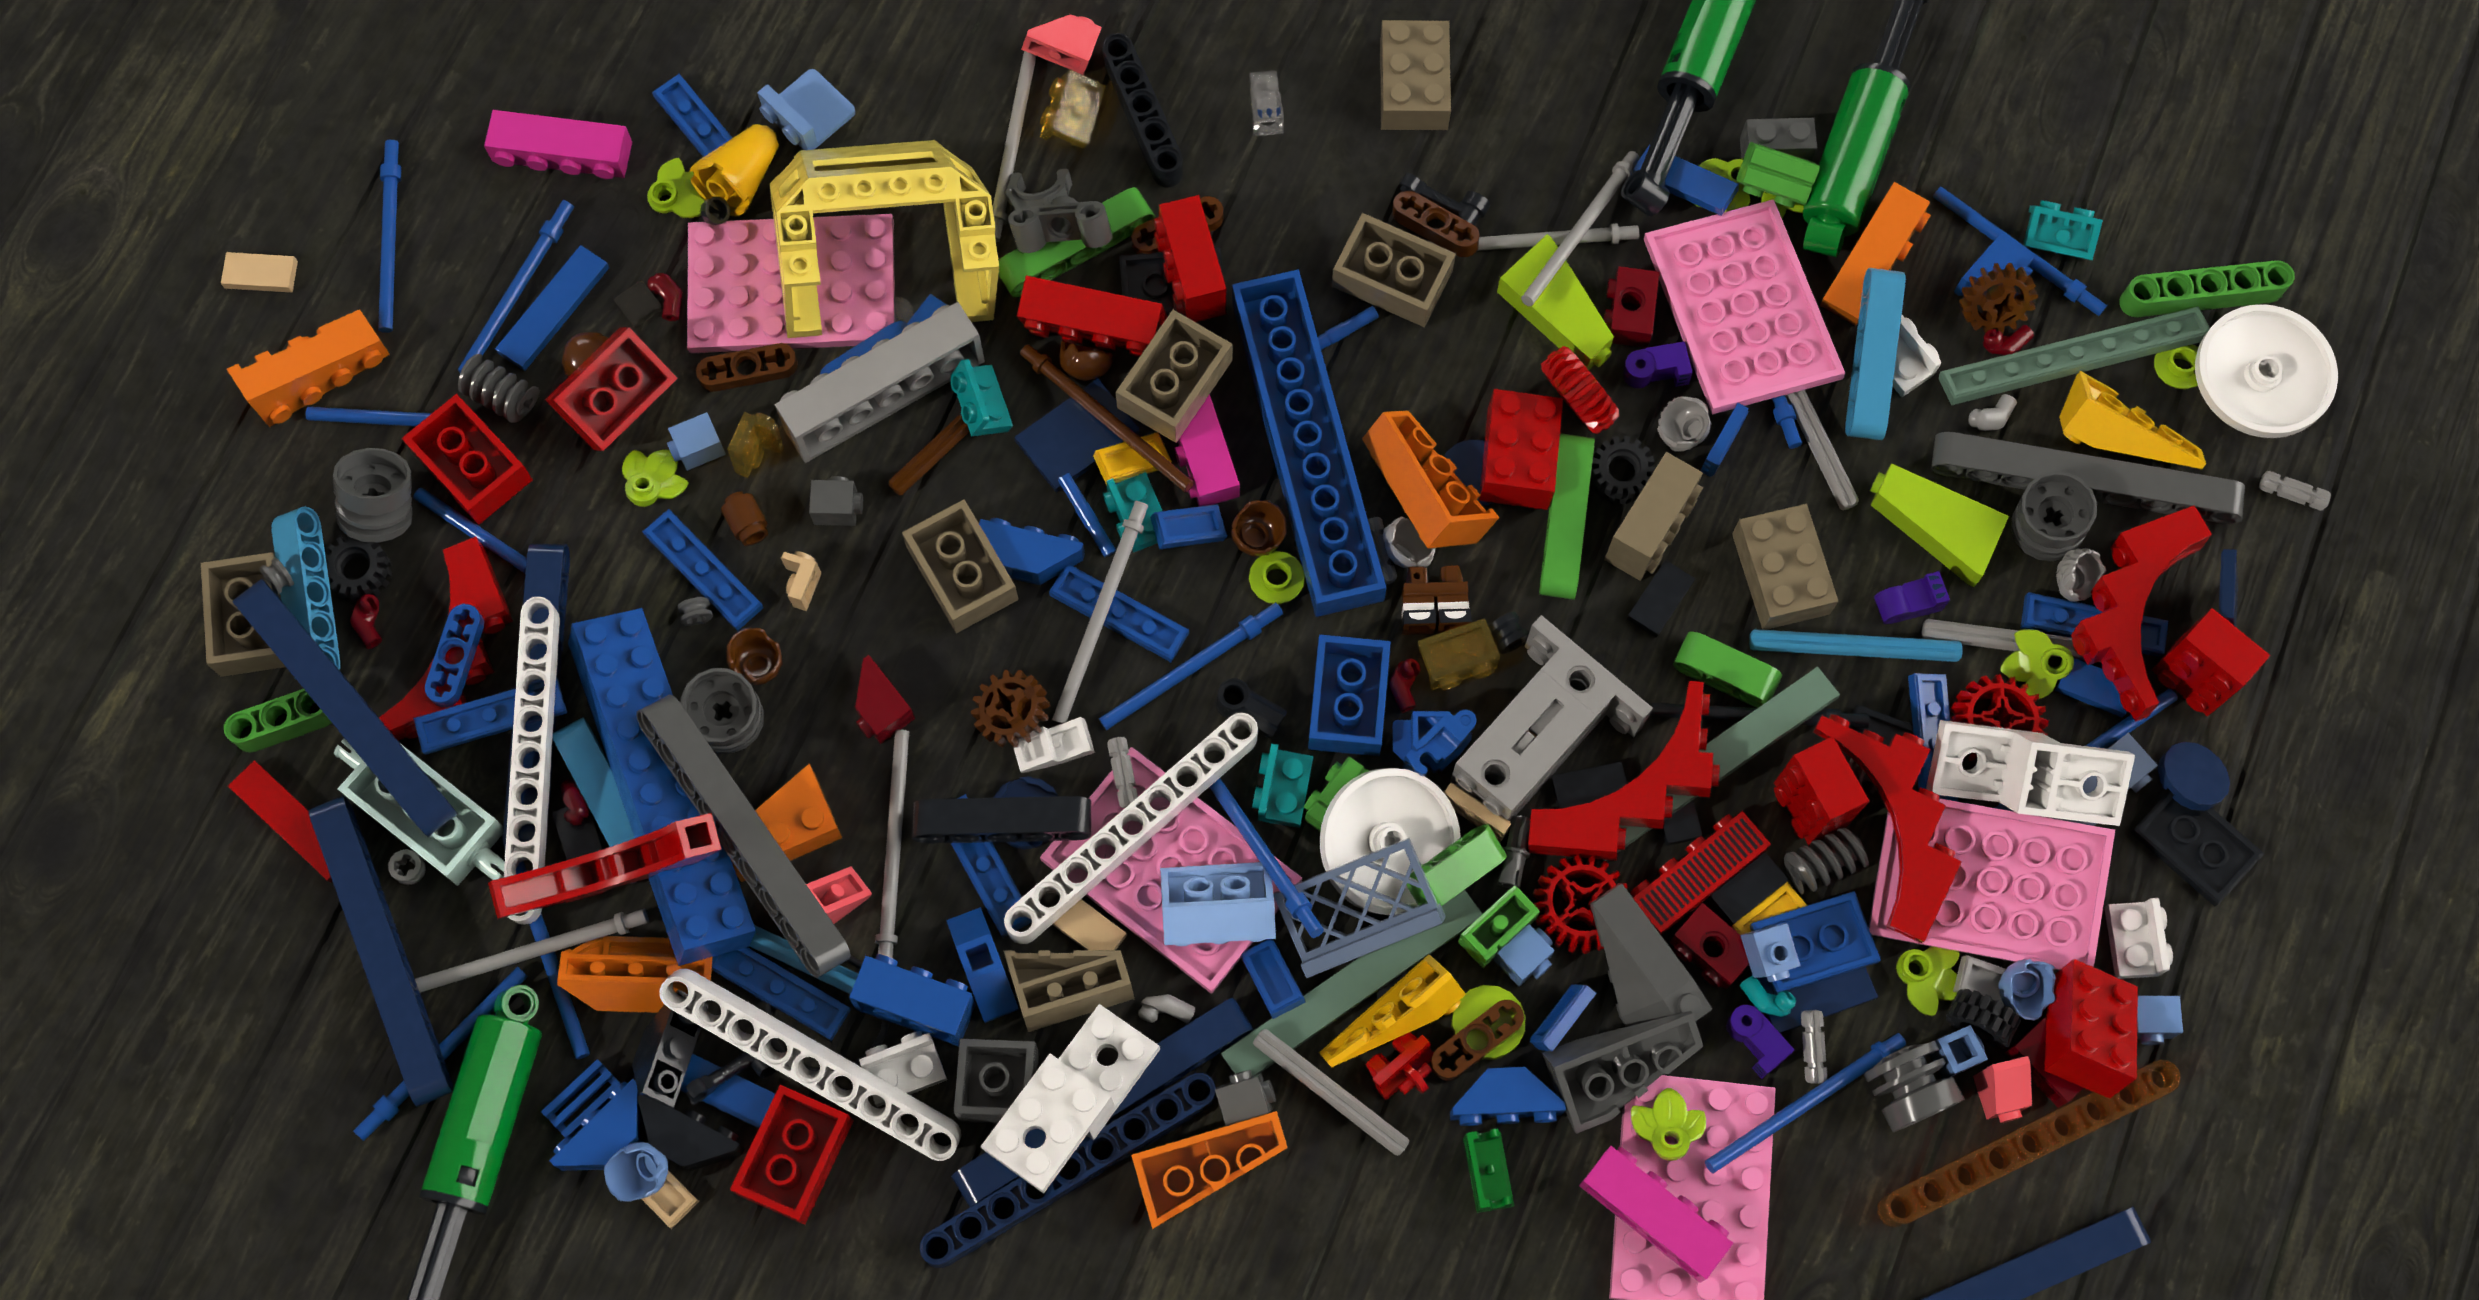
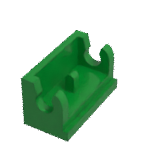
[1463,1129,1514,1213]

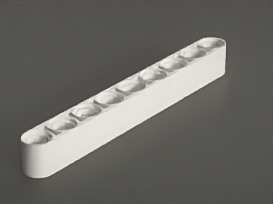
[504,596,560,925]
[1004,713,1258,944]
[659,968,961,1161]

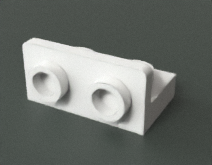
[1893,315,1941,397]
[2104,898,2173,979]
[859,1031,947,1107]

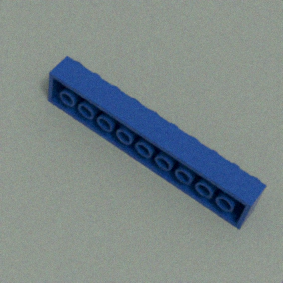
[1232,269,1386,617]
[568,608,756,966]

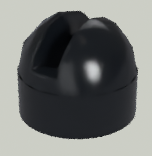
[699,197,730,225]

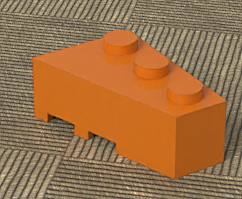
[731,764,842,882]

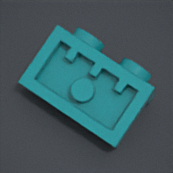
[2023,200,2103,260]
[950,359,1013,436]
[1103,472,1162,553]
[1252,743,1314,828]

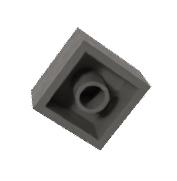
[954,1039,1039,1124]

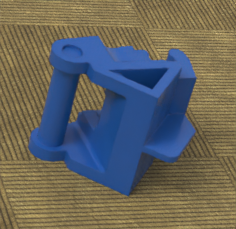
[1392,710,1477,776]

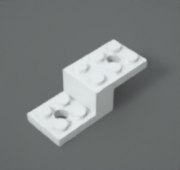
[1926,720,2135,826]
[981,1004,1160,1194]

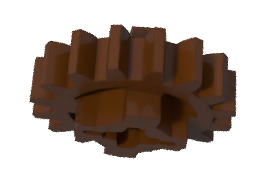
[1959,263,2038,334]
[971,670,1050,748]

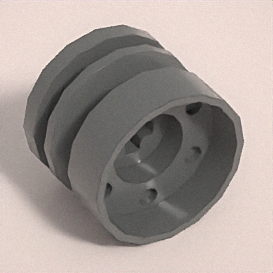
[333,448,413,543]
[2011,471,2097,561]
[681,668,764,753]
[1864,1041,1965,1132]

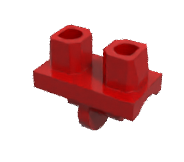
[1366,1032,1434,1100]

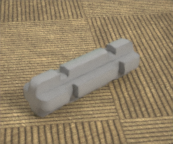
[2259,471,2331,511]
[1107,737,1138,808]
[1801,1010,1827,1084]

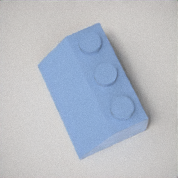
[1160,862,1276,946]

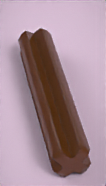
[889,415,970,495]

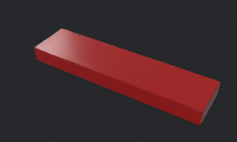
[228,760,332,883]

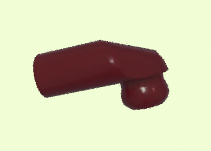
[648,272,683,321]
[1983,325,2034,355]
[350,594,382,649]
[1388,658,1420,713]
[560,779,590,826]

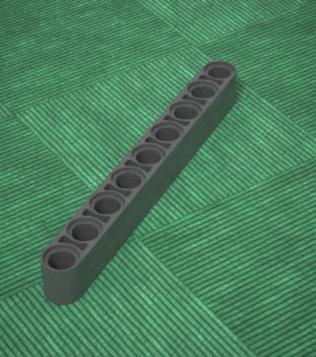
[1931,432,2245,524]
[636,694,851,978]

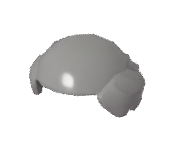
[1657,396,1711,451]
[1383,517,1436,568]
[2056,548,2106,602]

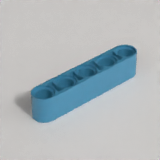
[1845,268,1906,441]
[271,506,340,678]
[553,717,635,884]

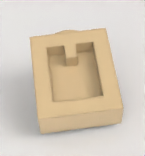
[781,551,821,611]

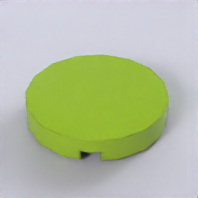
[1452,985,1526,1060]

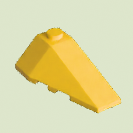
[2059,371,2206,469]
[1319,954,1466,1067]

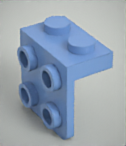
[757,69,855,150]

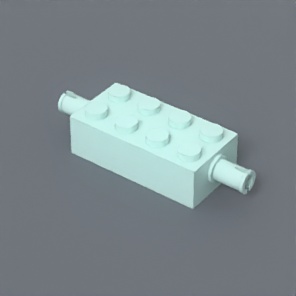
[334,739,505,886]

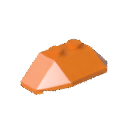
[557,936,713,1013]

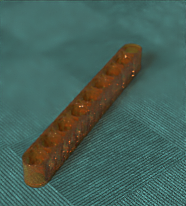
[1877,1060,2181,1228]

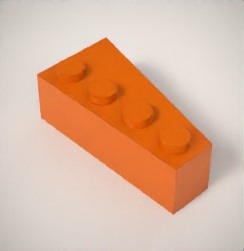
[1820,182,1931,326]
[227,309,390,427]
[1362,411,1500,549]
[1131,1111,1288,1229]

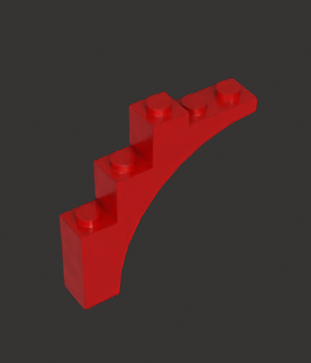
[2071,505,2212,722]
[379,537,513,741]
[1528,681,1720,861]
[1813,714,1962,943]
[488,813,722,919]

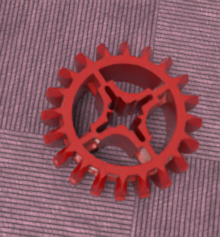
[1541,346,1619,434]
[1950,674,2049,761]
[1533,855,1628,954]

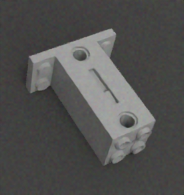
[1450,615,1653,822]

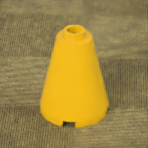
[690,124,779,216]

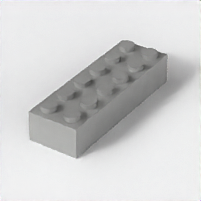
[775,302,985,463]

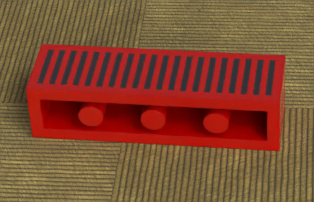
[1630,811,1771,935]

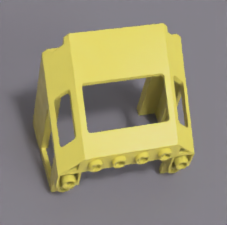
[769,140,999,338]

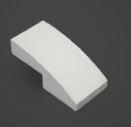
[1013,717,1095,773]

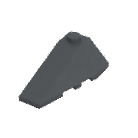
[1590,883,1712,1027]
[1542,1011,1703,1134]

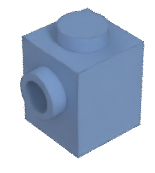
[667,412,726,471]
[1740,923,1800,982]
[1494,924,1555,987]
[2137,996,2183,1045]
[1931,1025,1988,1079]

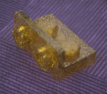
[1040,69,1106,148]
[727,412,784,478]
[1417,618,1500,690]

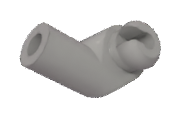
[1968,394,2017,431]
[1138,994,1195,1023]

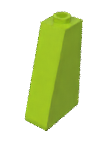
[1497,234,1614,370]
[1870,463,2009,587]

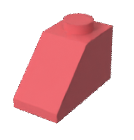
[1021,14,1102,75]
[806,866,872,924]
[1973,1056,2032,1123]

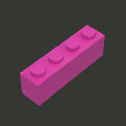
[484,110,632,179]
[1174,394,1240,507]
[1579,1146,1734,1283]

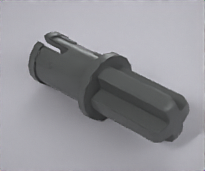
[1497,815,1531,889]

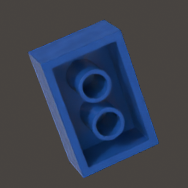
[1308,634,1391,756]
[849,954,975,1047]

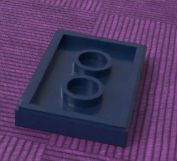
[1014,378,1140,493]
[2219,549,2238,627]
[1746,965,1878,1034]

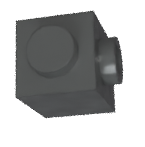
[809,476,863,526]
[1215,1070,1276,1126]

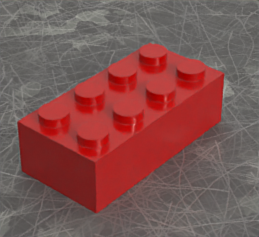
[1017,275,1167,357]

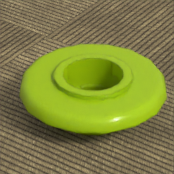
[2154,345,2198,389]
[1249,551,1305,605]

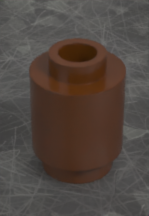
[721,491,768,546]

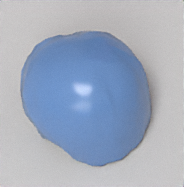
[1998,959,2056,1021]
[604,1142,668,1202]

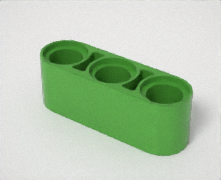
[1673,632,1782,708]
[224,689,332,753]
[1406,824,1507,906]

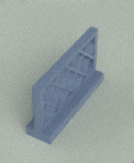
[1274,838,1446,978]

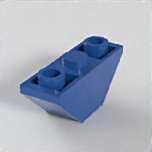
[979,518,1085,585]
[946,907,1019,1023]
[1450,1067,1566,1126]
[549,1079,644,1171]

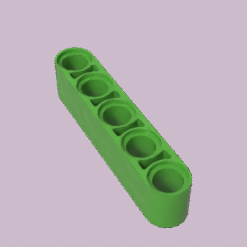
[998,187,1155,297]
[2119,261,2295,317]
[1539,433,1595,600]

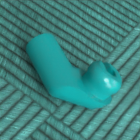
[1740,976,1796,1017]

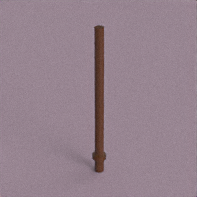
[1020,344,1194,493]

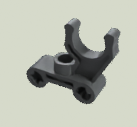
[1005,169,1113,253]

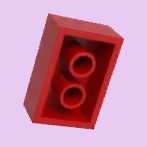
[1154,195,1227,322]
[545,327,678,451]
[1479,389,1563,510]
[401,393,533,525]
[2152,608,2271,717]
[1774,736,1869,846]
[2045,959,2138,1099]
[730,1085,854,1225]

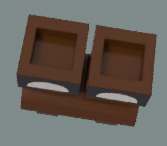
[1402,565,1472,635]

